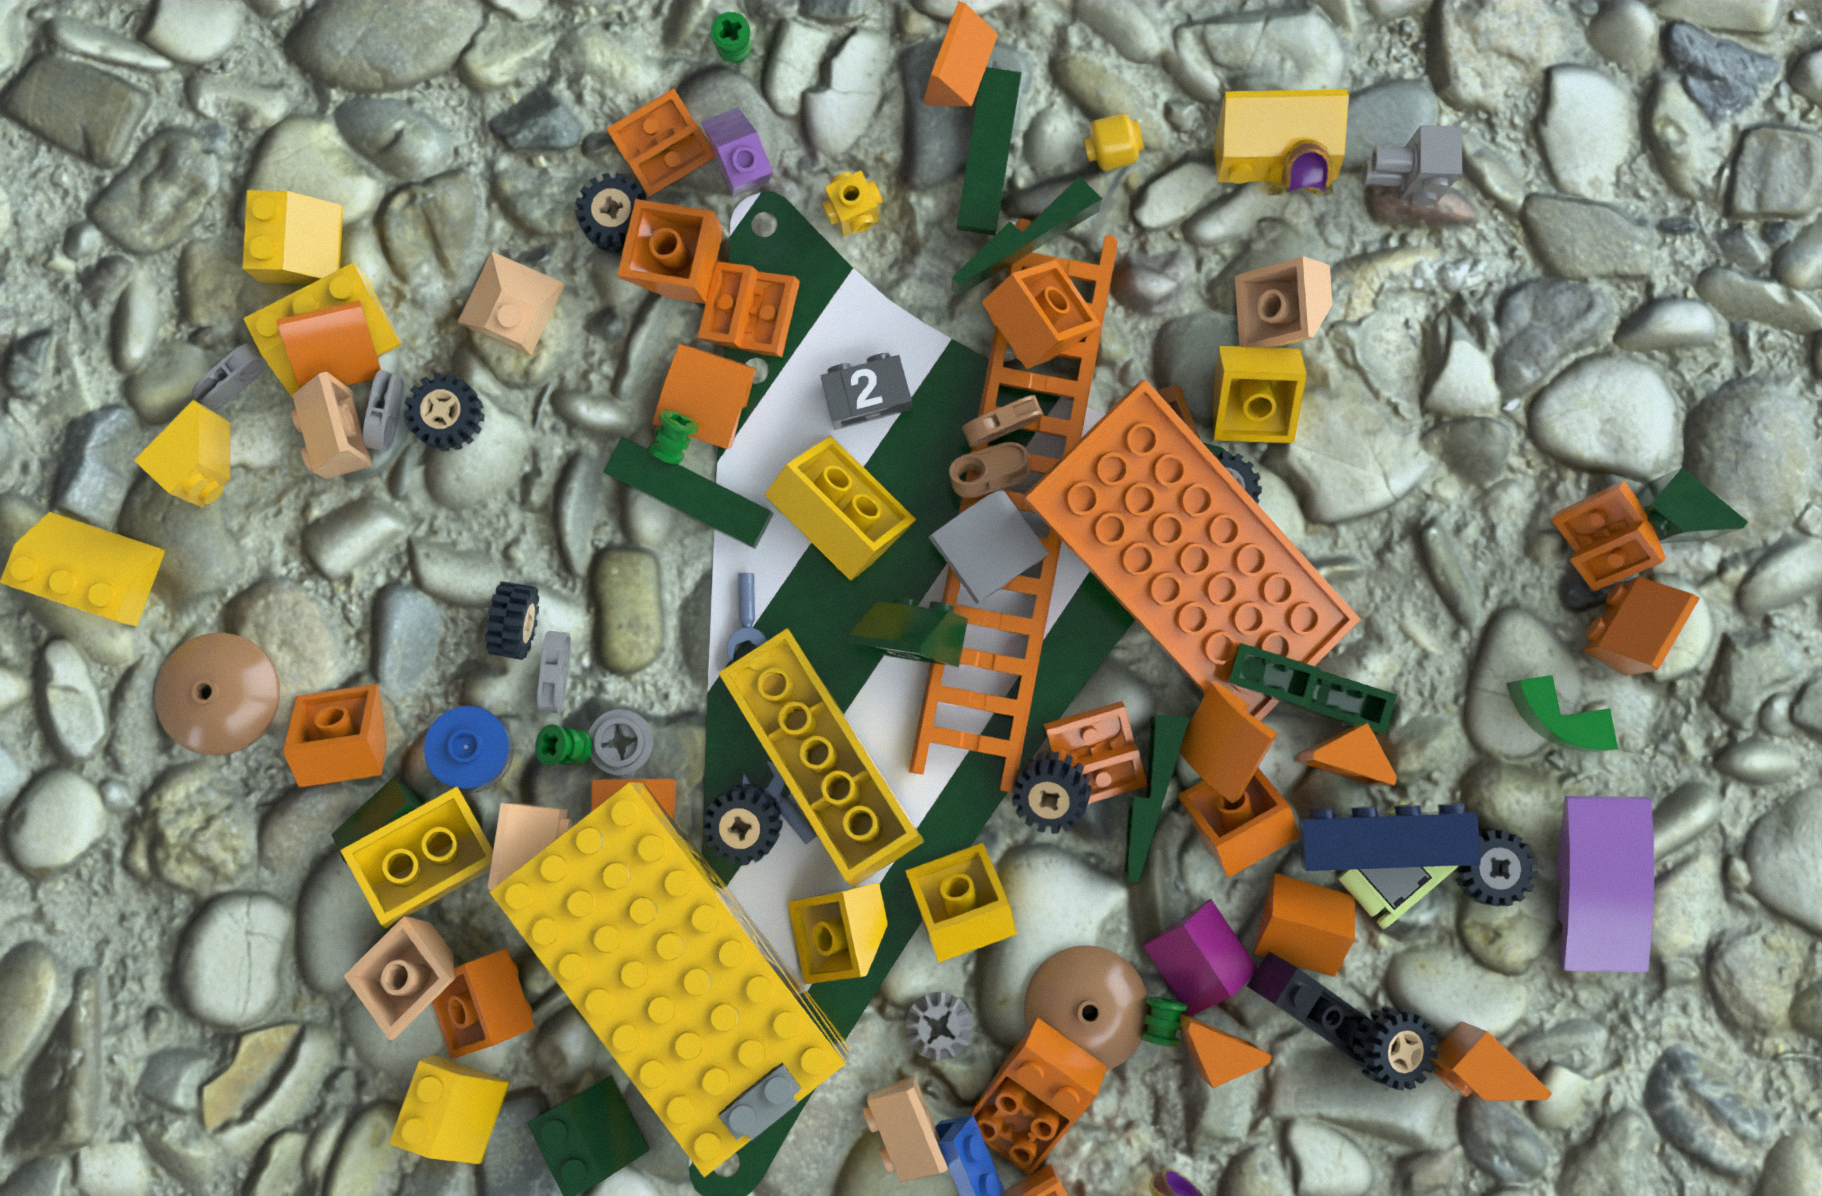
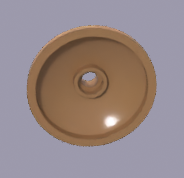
[155,633,280,755]
[1024,945,1150,1071]

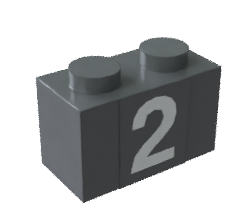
[820,353,912,430]

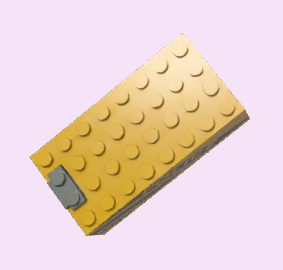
[489,782,850,1177]

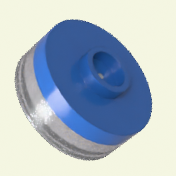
[424,706,514,793]

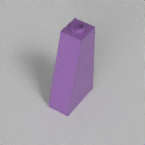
[701,107,773,198]

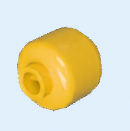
[1083,113,1144,172]

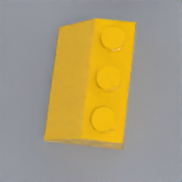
[1213,89,1349,184]
[243,263,402,398]
[764,435,916,581]
[0,512,166,626]
[340,787,493,929]

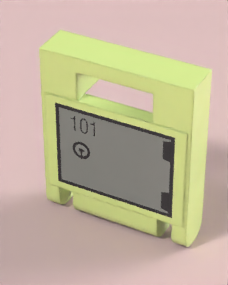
[1330,800,1458,929]

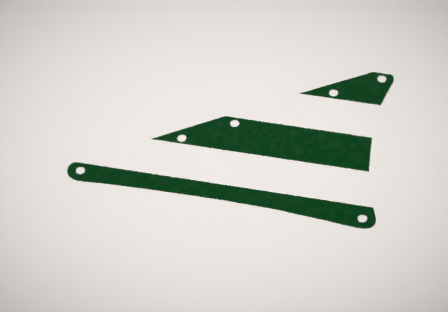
[689,192,1233,1196]

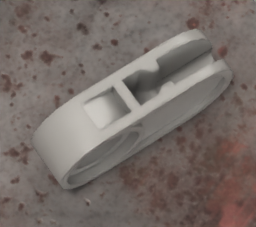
[192,343,268,411]
[363,370,404,451]
[537,631,571,713]

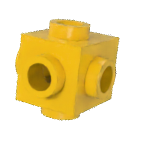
[821,170,883,237]

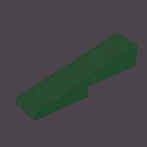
[956,67,1022,236]
[951,176,1103,296]
[603,436,774,549]
[1227,643,1397,735]
[1123,714,1190,882]

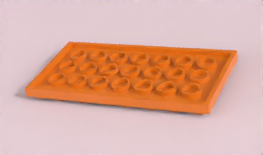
[1022,379,1361,721]

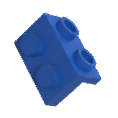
[935,1115,1005,1196]

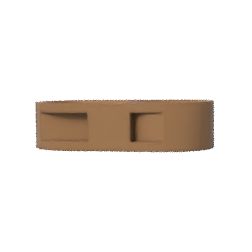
[962,395,1044,448]
[949,442,1030,498]

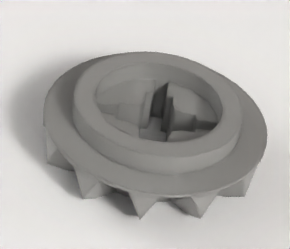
[588,709,654,775]
[906,992,973,1061]

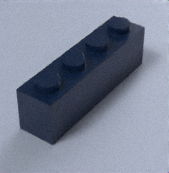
[1299,803,1481,871]

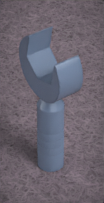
[727,573,767,662]
[743,761,818,845]

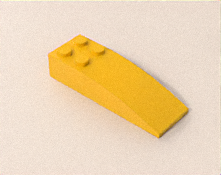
[719,628,924,887]

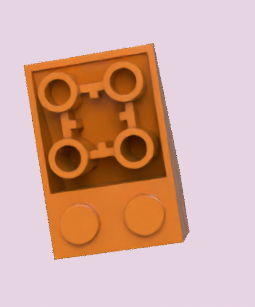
[967,1018,1108,1175]

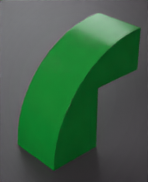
[1507,675,1619,752]

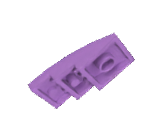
[1556,796,1654,972]

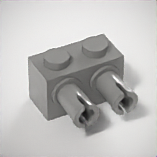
[1361,125,1462,206]

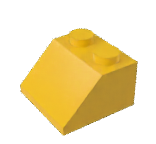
[242,190,343,284]
[1213,346,1307,443]
[134,400,230,508]
[906,843,1017,963]
[389,1054,511,1164]

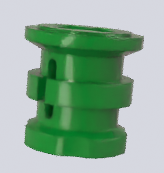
[711,12,751,63]
[648,410,699,464]
[535,724,592,766]
[1141,997,1188,1047]

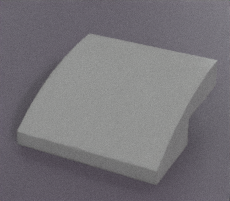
[929,489,1049,604]

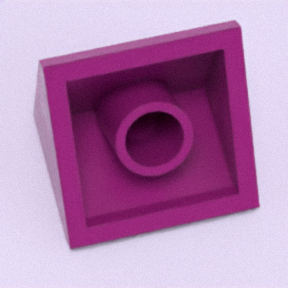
[1142,899,1258,1016]

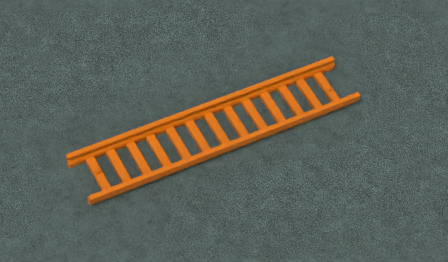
[909,219,1118,793]

